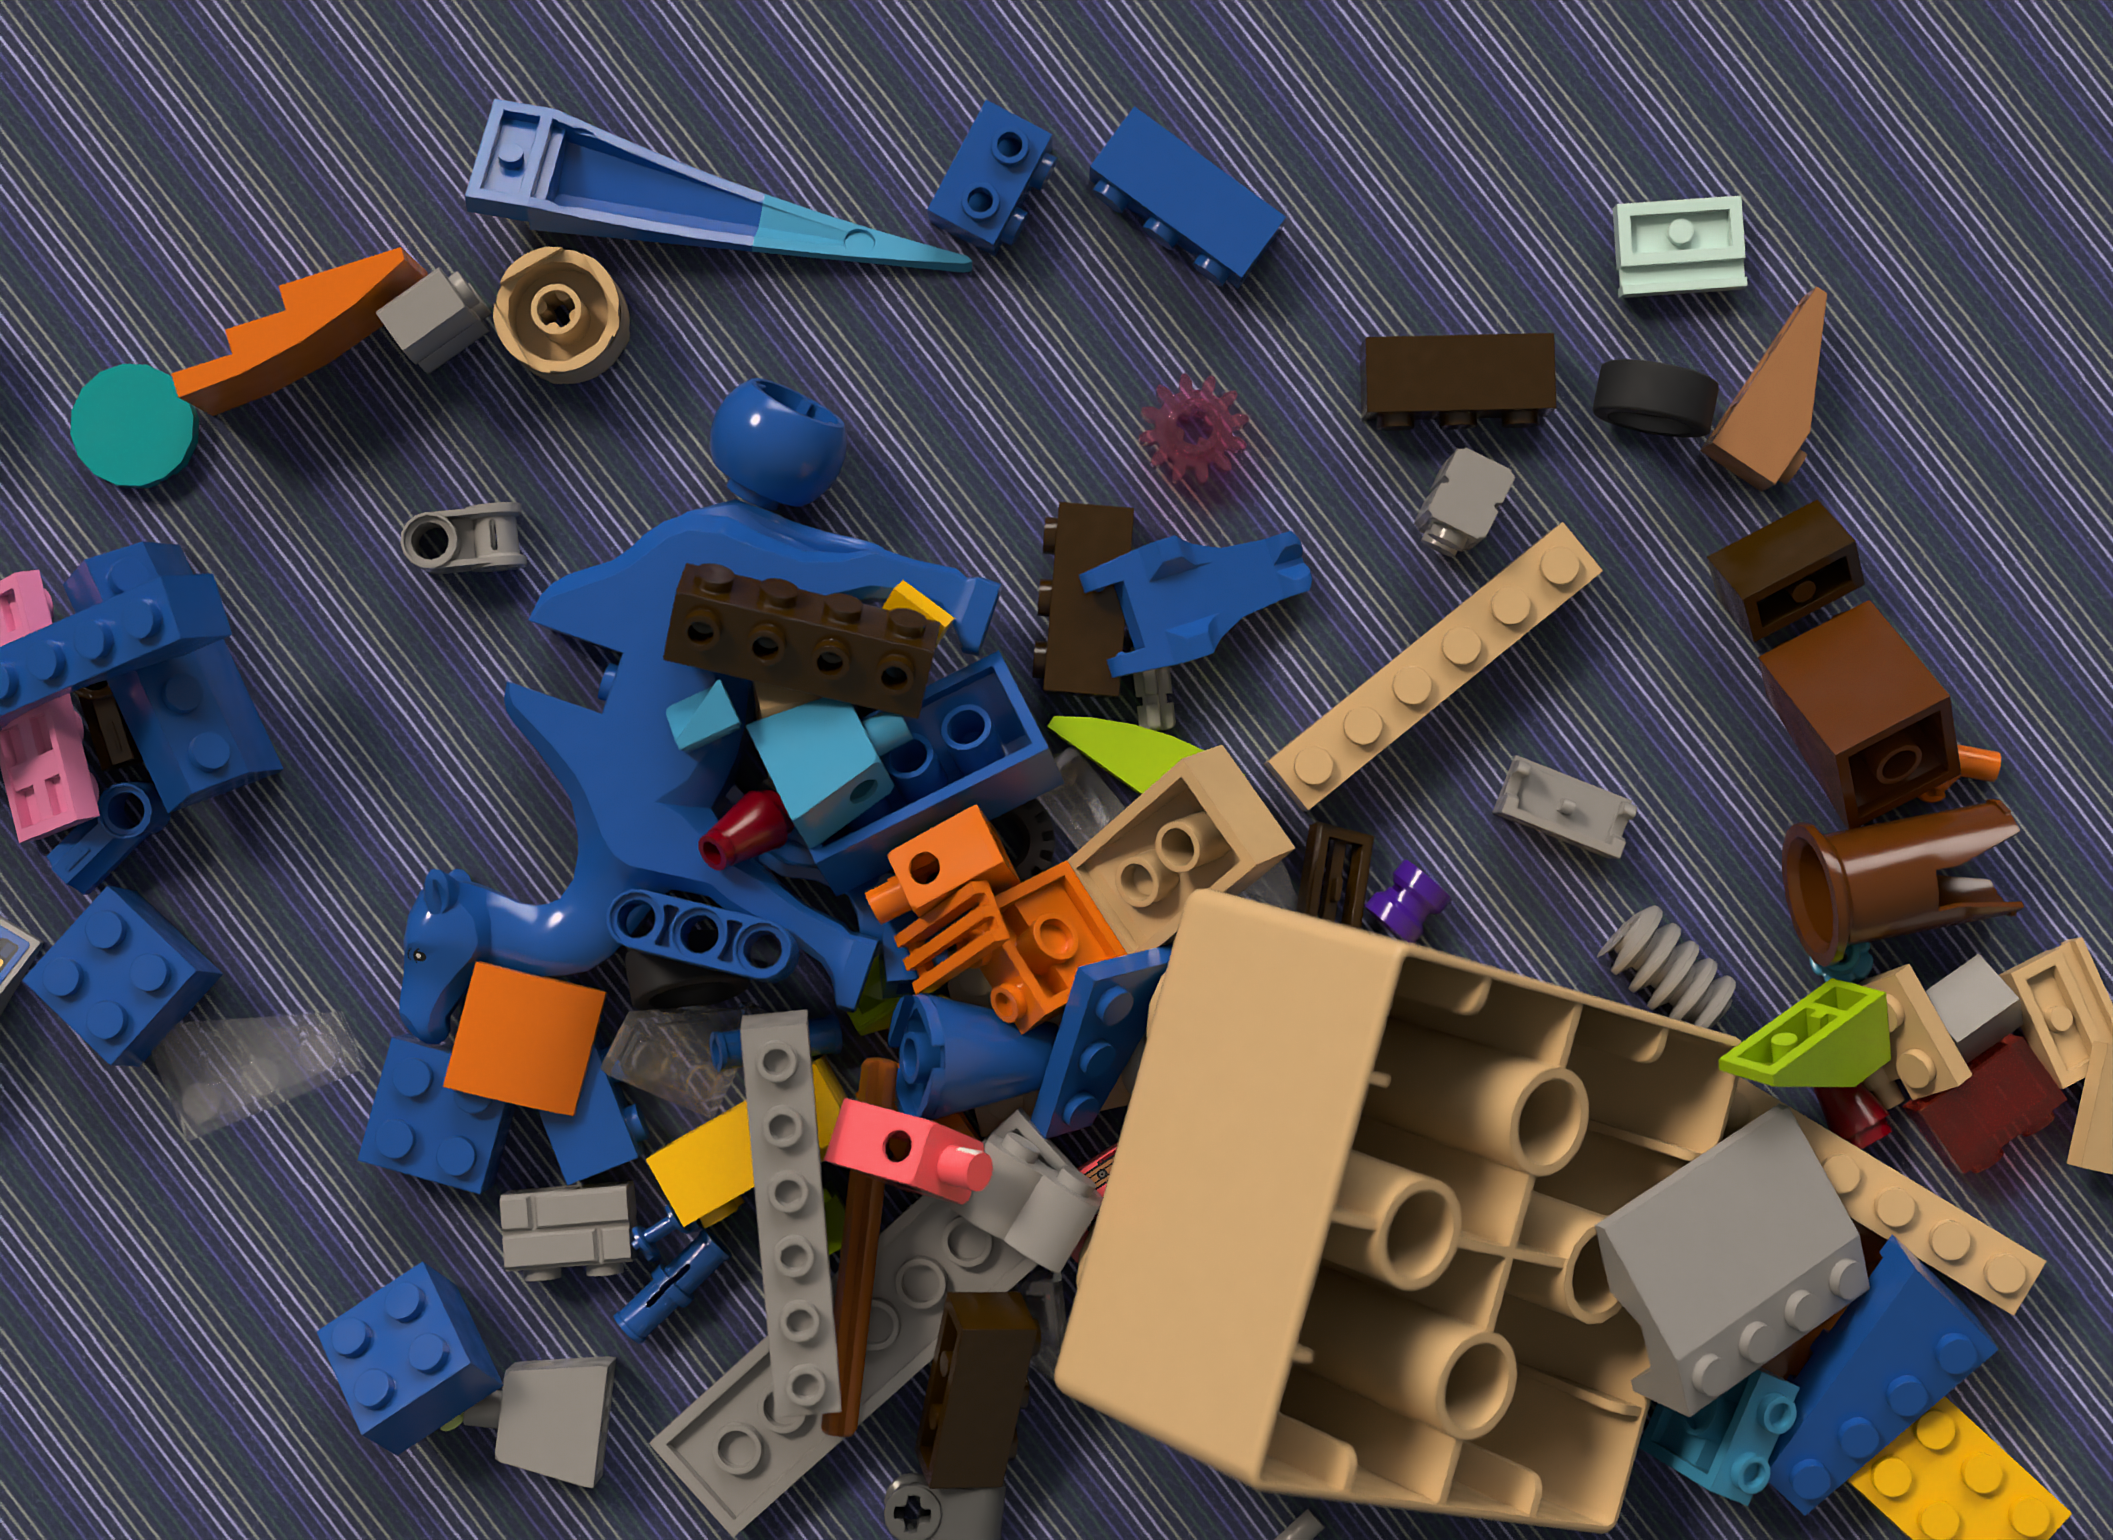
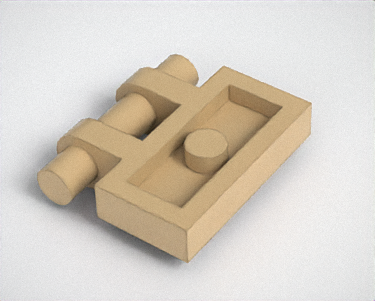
[1858,964,1972,1110]

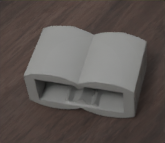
[376,267,492,374]
[948,1132,1102,1274]

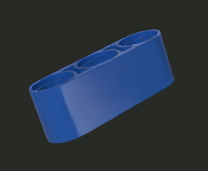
[606,889,799,983]

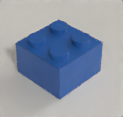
[22,885,223,1067]
[357,1033,516,1194]
[316,1261,504,1456]

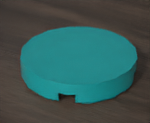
[70,364,199,489]

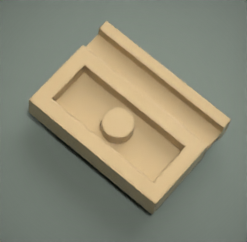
[1999,937,2113,1090]

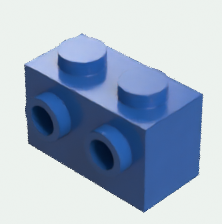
[927,100,1058,257]

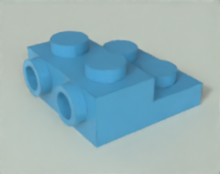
[1638,1367,1800,1506]

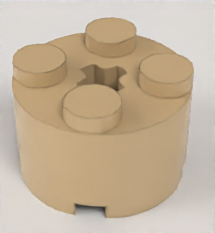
[493,247,630,384]

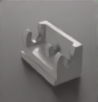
[1492,755,1637,859]

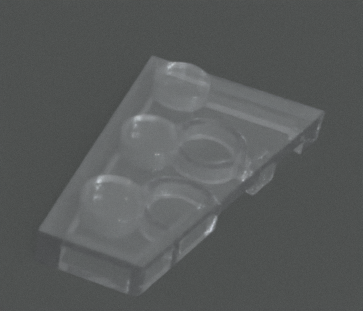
[151,1011,367,1142]

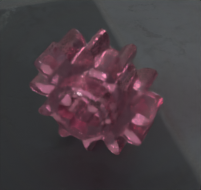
[1138,373,1249,486]

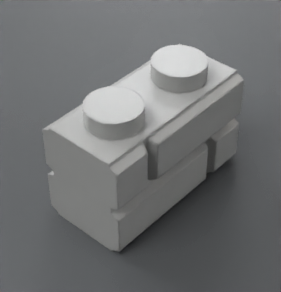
[1414,447,1515,557]
[500,1180,640,1281]

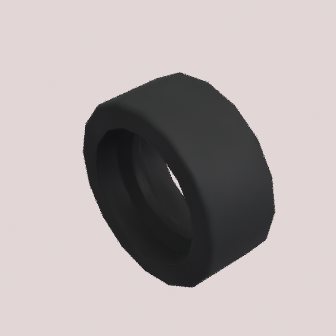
[1593,359,1719,438]
[625,929,751,1012]

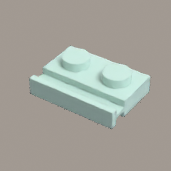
[1612,196,1748,298]

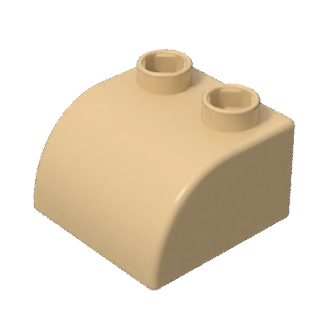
[1054,889,1741,1534]

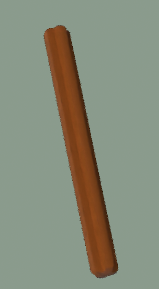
[821,1057,898,1437]

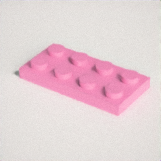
[0,570,100,843]

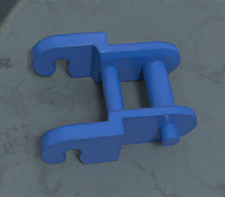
[631,1204,704,1262]

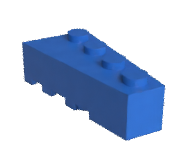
[1768,1234,1999,1516]

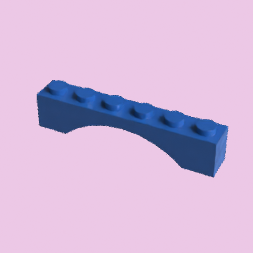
[0,573,232,731]

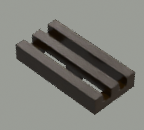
[1296,822,1374,930]

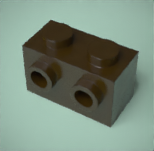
[1707,499,1865,642]

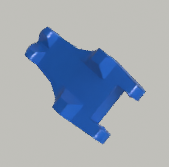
[1079,531,1312,678]

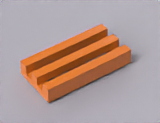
[894,880,1010,995]

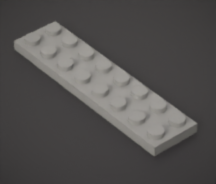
[649,1106,1103,1538]

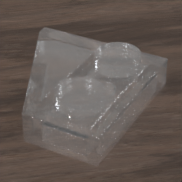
[600,1001,767,1119]

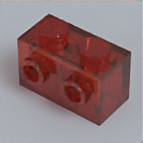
[1902,1034,2067,1174]

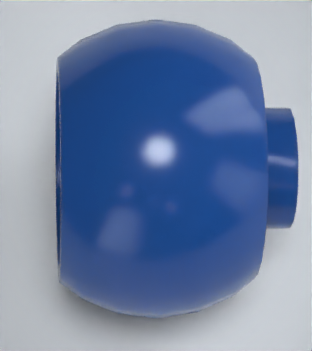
[709,378,847,511]

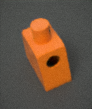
[864,804,1021,925]

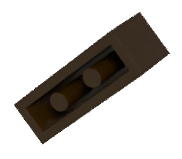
[1360,333,1556,431]
[1032,502,1134,699]
[914,1292,1041,1489]

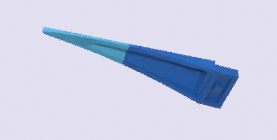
[465,99,972,273]

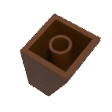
[1758,600,1961,829]

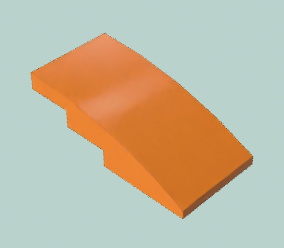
[171,247,428,416]

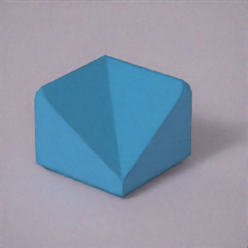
[666,679,742,753]

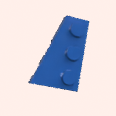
[1031,944,1173,1139]

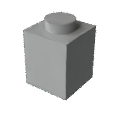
[1925,954,2023,1064]

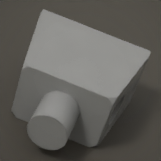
[463,1356,616,1488]

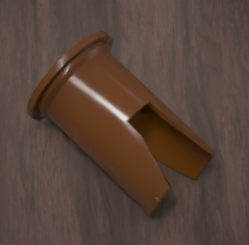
[1782,799,2024,967]

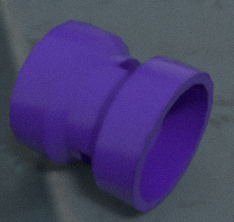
[1364,859,1452,944]

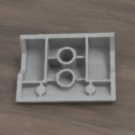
[1595,1103,1870,1417]

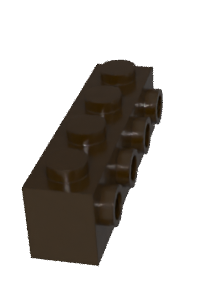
[663,563,940,719]

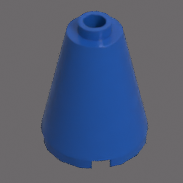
[888,993,1059,1121]

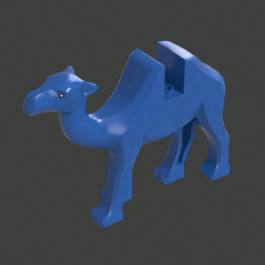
[399,499,1003,1044]

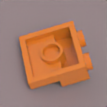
[956,860,1128,1035]

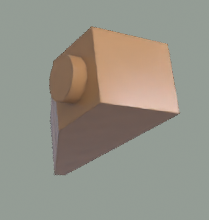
[1700,286,1827,492]

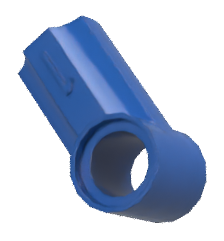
[46,781,171,895]

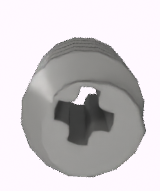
[1597,905,1736,1029]

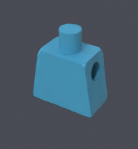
[746,697,913,849]

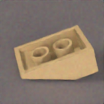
[1067,745,1295,954]

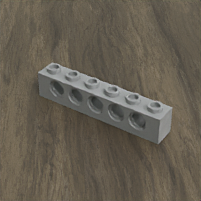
[740,1010,841,1418]

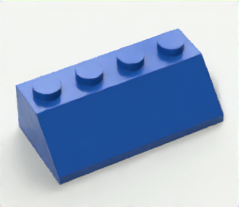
[63,541,284,814]
[807,650,1065,897]

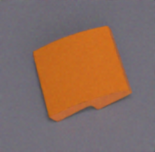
[443,961,607,1116]

